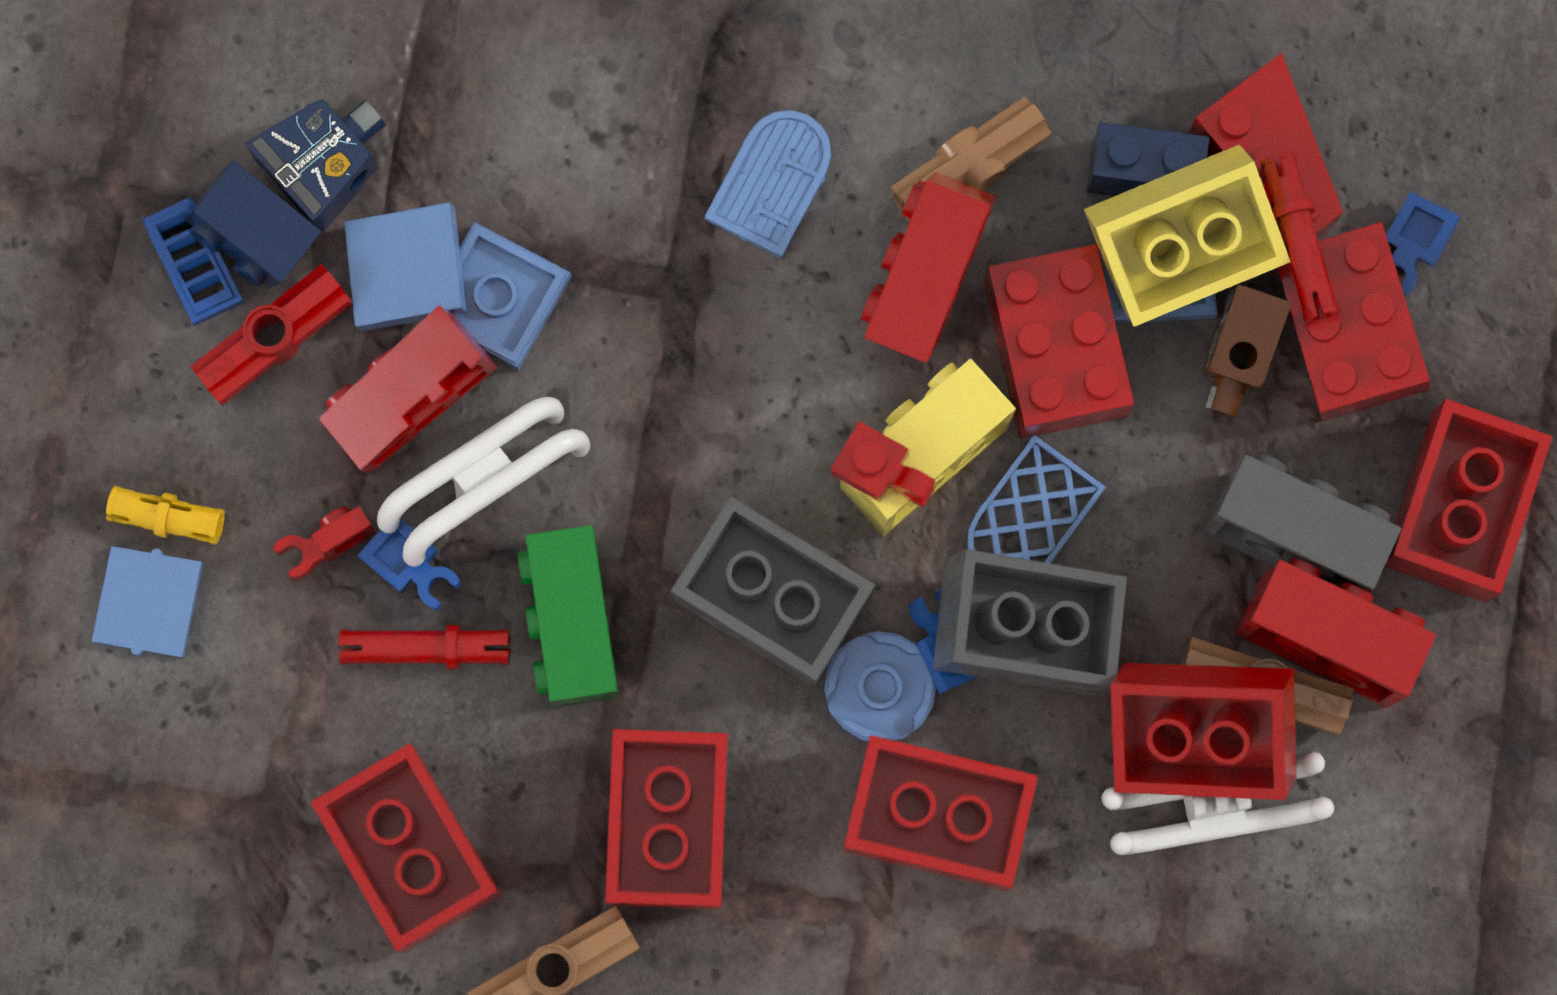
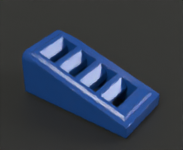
[142,197,244,326]

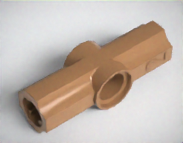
[890,97,1052,222]
[1181,637,1354,736]
[466,906,641,995]

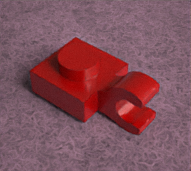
[830,421,936,508]
[273,505,377,581]

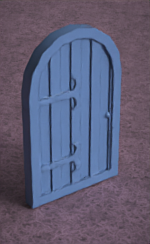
[704,110,831,259]

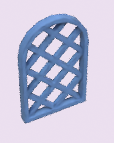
[967,435,1106,564]

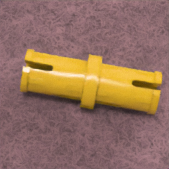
[106,486,225,545]

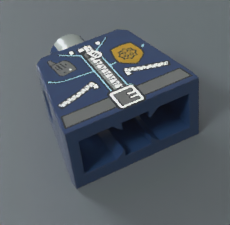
[245,99,386,235]

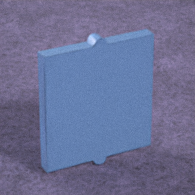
[91,546,203,658]

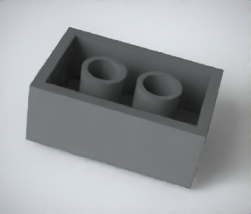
[1202,454,1402,593]
[670,496,875,688]
[933,549,1127,696]

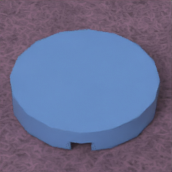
[824,631,936,742]

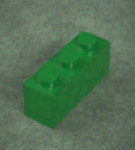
[517,525,619,708]

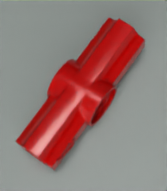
[190,264,353,406]

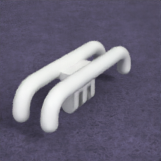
[377,396,590,567]
[1102,752,1334,855]

